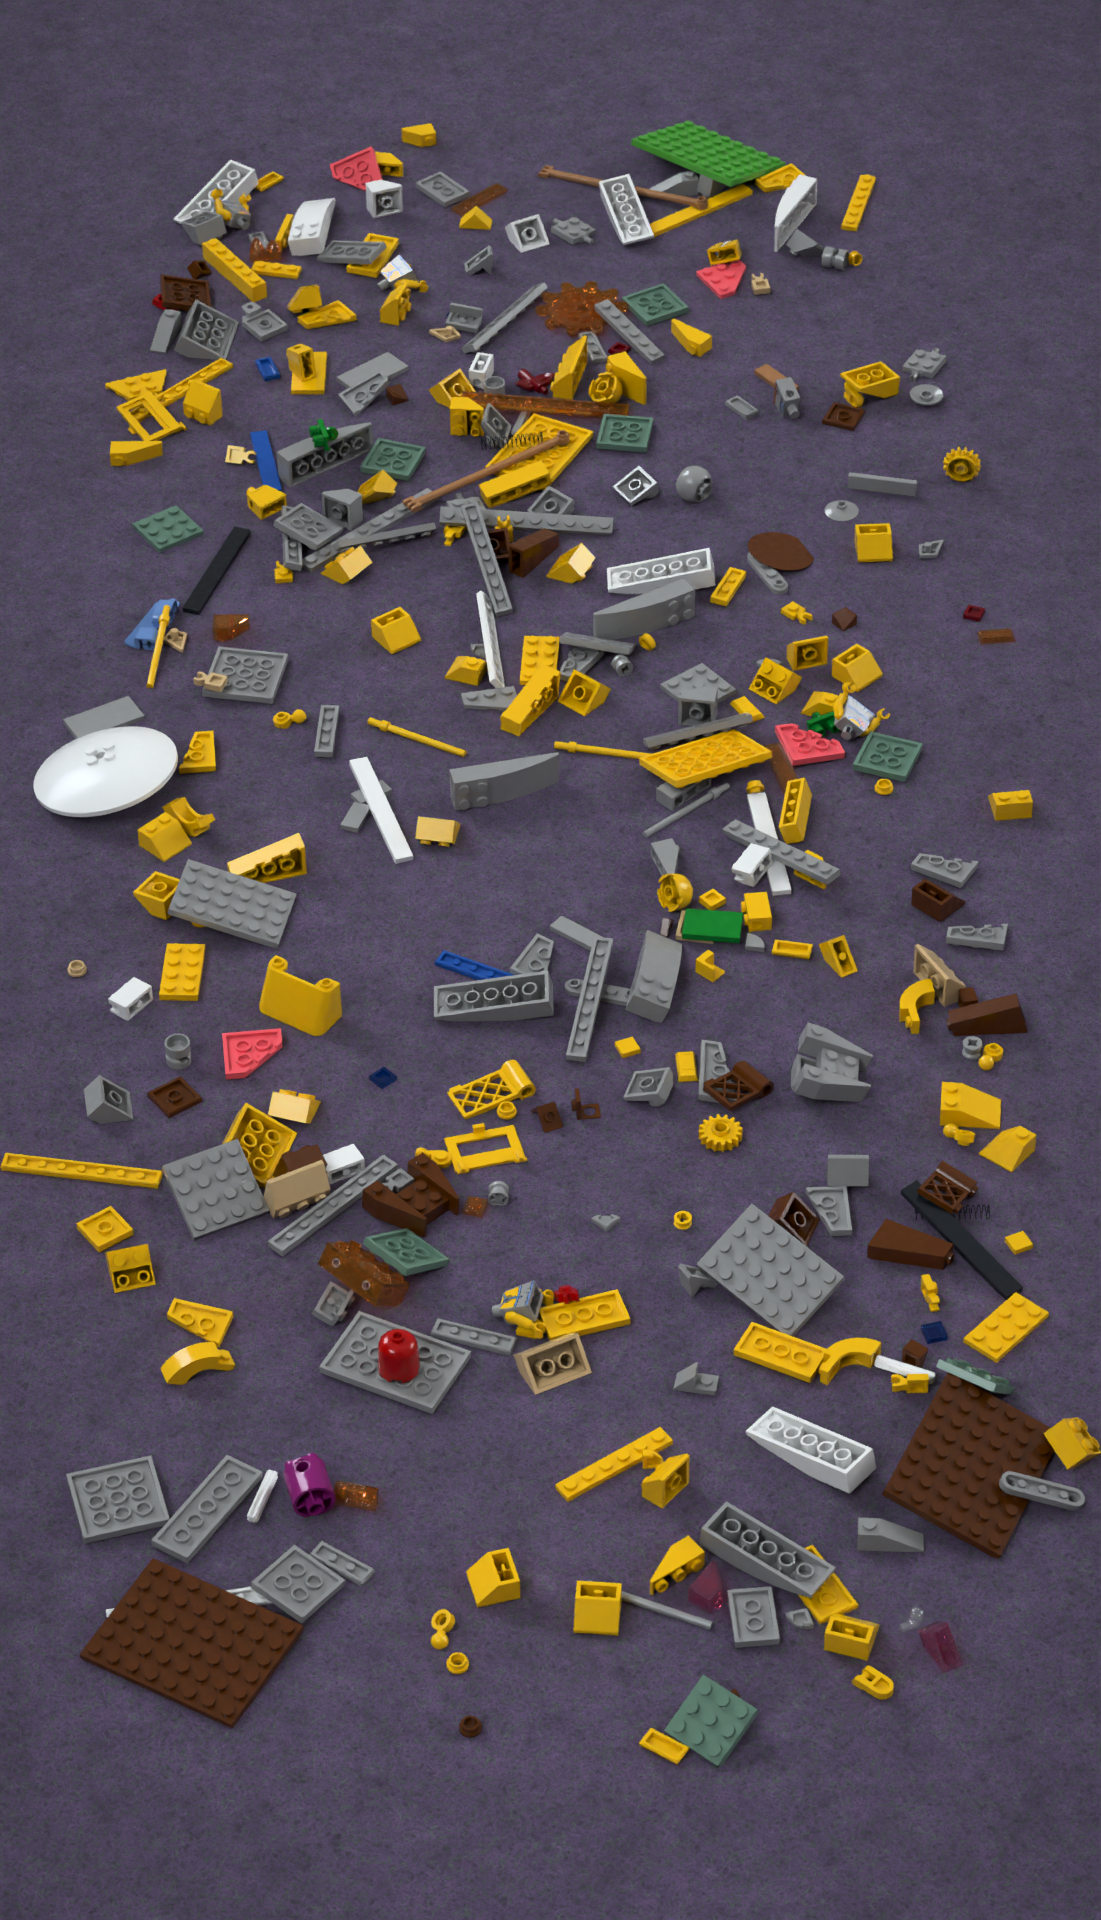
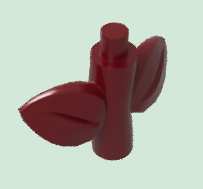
[515,368,555,395]

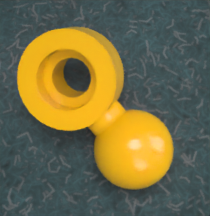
[273,709,306,729]
[978,1043,1003,1071]
[943,1123,975,1146]
[431,1609,455,1649]

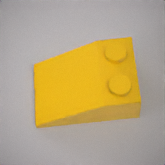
[606,352,646,405]
[840,361,900,398]
[940,1082,1001,1129]

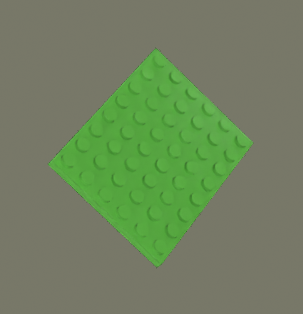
[631,121,786,187]

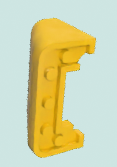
[259,955,342,1036]

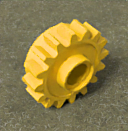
[943,447,981,482]
[698,1114,743,1152]

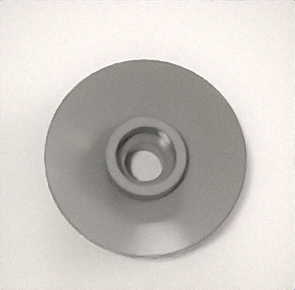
[910,384,943,405]
[824,500,859,521]

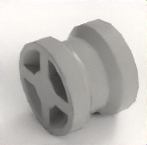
[611,654,633,677]
[962,1036,982,1060]
[488,1181,509,1205]

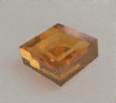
[463,1196,488,1218]

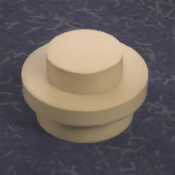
[67,960,87,977]

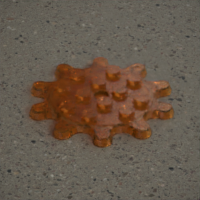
[535,281,628,337]

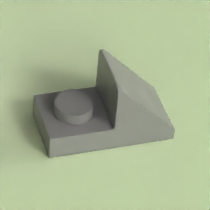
[464,246,493,276]
[678,1264,718,1297]
[673,1362,719,1395]

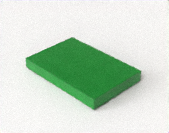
[682,908,743,943]

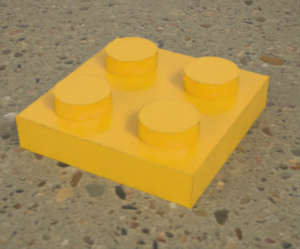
[76,1206,134,1252]

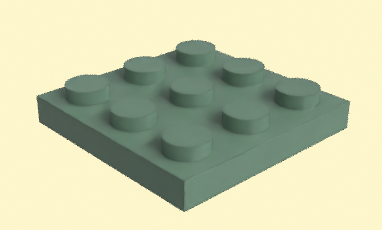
[622,283,689,327]
[596,414,654,453]
[360,438,426,481]
[132,505,204,553]
[853,731,923,782]
[363,1228,449,1276]
[936,1357,1014,1394]
[664,1675,759,1768]

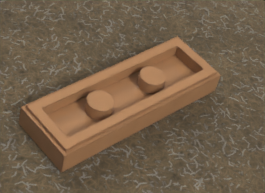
[754,364,799,391]

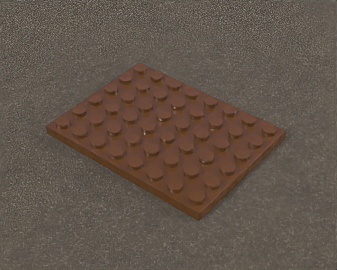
[882,1372,1054,1559]
[79,1558,304,1728]

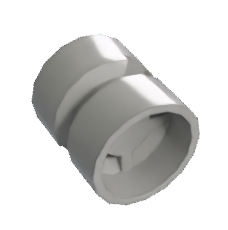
[821,246,849,271]
[484,376,505,406]
[164,1033,191,1070]

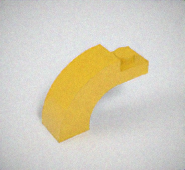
[162,797,215,837]
[899,978,935,1034]
[818,1338,882,1385]
[160,1342,235,1385]

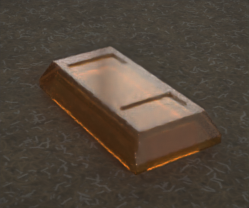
[977,628,1015,644]

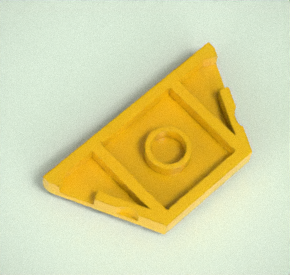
[105,369,167,401]

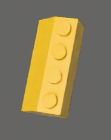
[550,336,588,400]

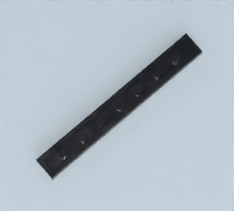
[183,526,251,615]
[901,1180,1023,1300]

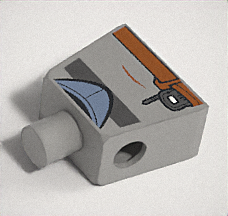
[773,377,800,419]

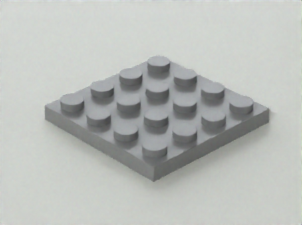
[202,647,288,704]
[162,1139,269,1240]
[66,1456,170,1544]

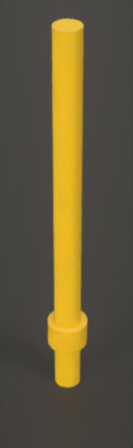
[146,605,170,688]
[367,717,467,757]
[554,741,651,759]

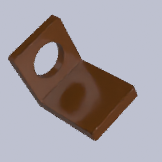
[571,1088,601,1120]
[531,1102,563,1133]

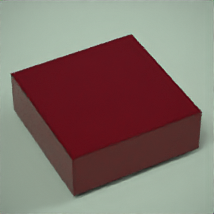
[608,342,631,355]
[963,605,985,622]

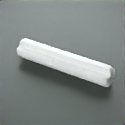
[874,1355,936,1384]
[247,1470,278,1523]

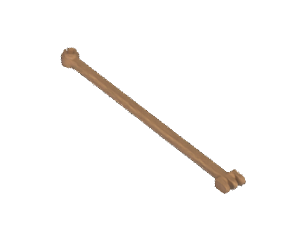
[538,165,708,210]
[403,430,570,513]

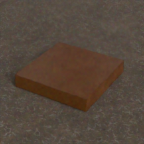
[822,402,865,431]
[147,1076,202,1118]

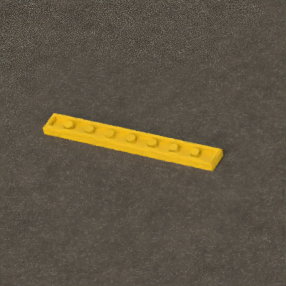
[650,184,753,237]
[130,358,233,423]
[0,1153,163,1189]

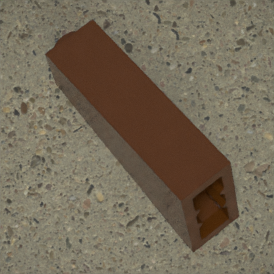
[509,528,559,578]
[946,993,1028,1036]
[867,1219,955,1270]

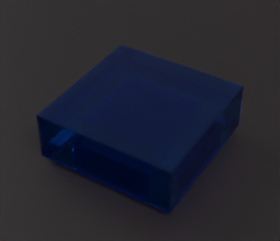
[369,1067,397,1089]
[921,1321,948,1344]

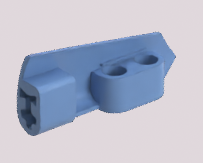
[124,598,180,651]

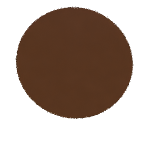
[748,532,814,570]

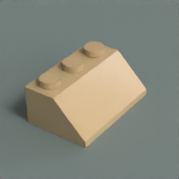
[913,944,966,1007]
[263,1160,330,1219]
[514,1333,592,1395]

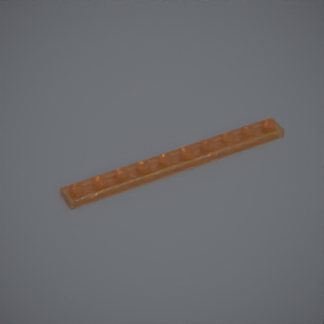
[462,391,629,418]

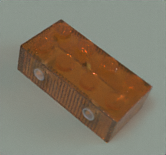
[318,1240,410,1307]

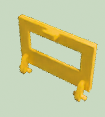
[116,391,187,441]
[444,1123,527,1175]

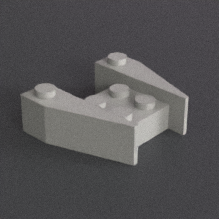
[795,1023,873,1102]

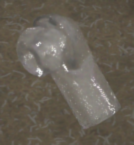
[898,1607,925,1635]

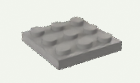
[273,503,344,551]
[660,663,736,703]
[251,1545,345,1623]

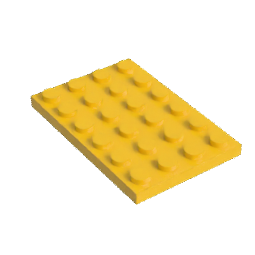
[485,413,593,490]
[639,729,772,788]

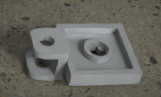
[242,302,288,342]

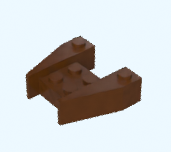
[362,1153,459,1237]

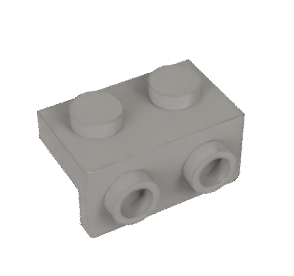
[445,303,482,333]
[312,1281,356,1326]

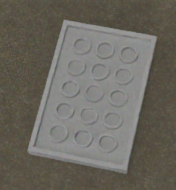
[167,859,296,948]
[697,1204,845,1337]
[319,1311,471,1414]

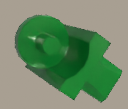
[309,419,339,451]
[807,711,840,738]

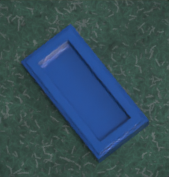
[255,357,280,381]

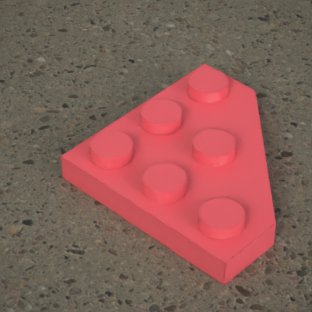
[330,146,383,191]
[696,260,746,299]
[775,723,845,766]
[222,1028,283,1080]

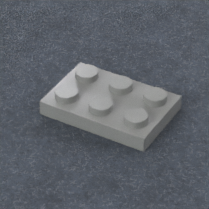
[416,172,470,208]
[727,1587,780,1648]

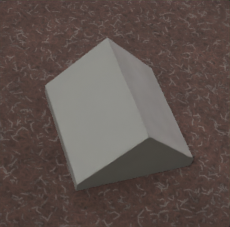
[827,1155,869,1186]

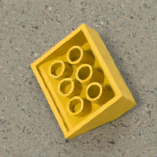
[222,1103,297,1188]

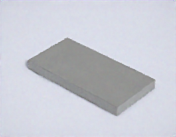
[317,241,386,264]
[336,352,409,389]
[559,632,635,655]
[63,696,145,739]

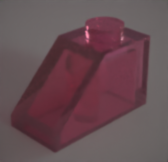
[688,1560,724,1613]
[918,1621,963,1673]

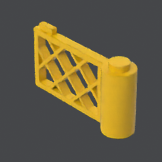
[447,1060,536,1120]

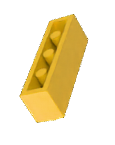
[479,460,551,508]
[779,778,812,844]

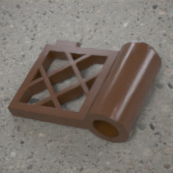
[703,1060,774,1111]
[917,1161,979,1214]

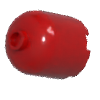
[378,1329,420,1383]

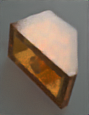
[213,614,250,641]

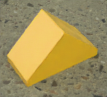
[459,206,492,230]

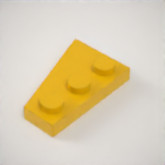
[755,163,806,193]
[298,300,357,329]
[179,731,216,774]
[167,1298,234,1347]

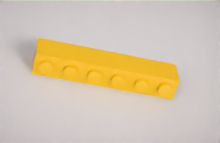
[202,238,267,302]

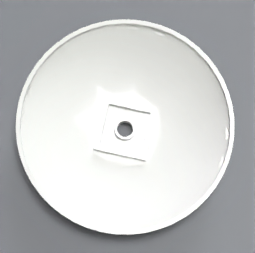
[34,726,178,817]

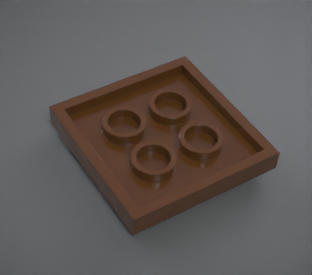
[160,274,211,311]

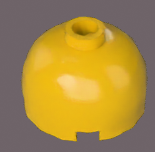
[589,372,623,406]
[657,873,693,912]

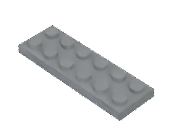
[151,1455,263,1563]

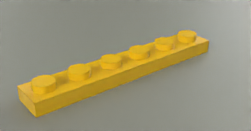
[841,175,876,231]
[555,1427,673,1502]

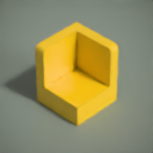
[695,950,725,982]

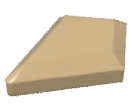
[429,326,461,343]
[163,628,187,653]

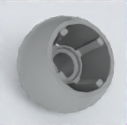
[676,466,713,503]

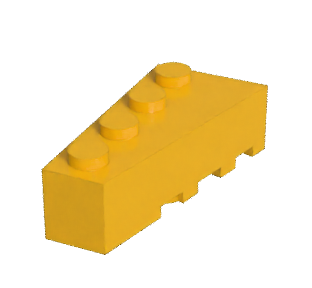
[500,663,561,736]
[227,833,307,883]

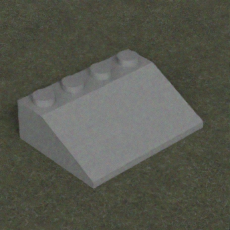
[174,300,239,360]

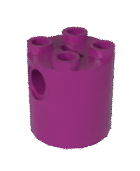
[284,1453,335,1517]

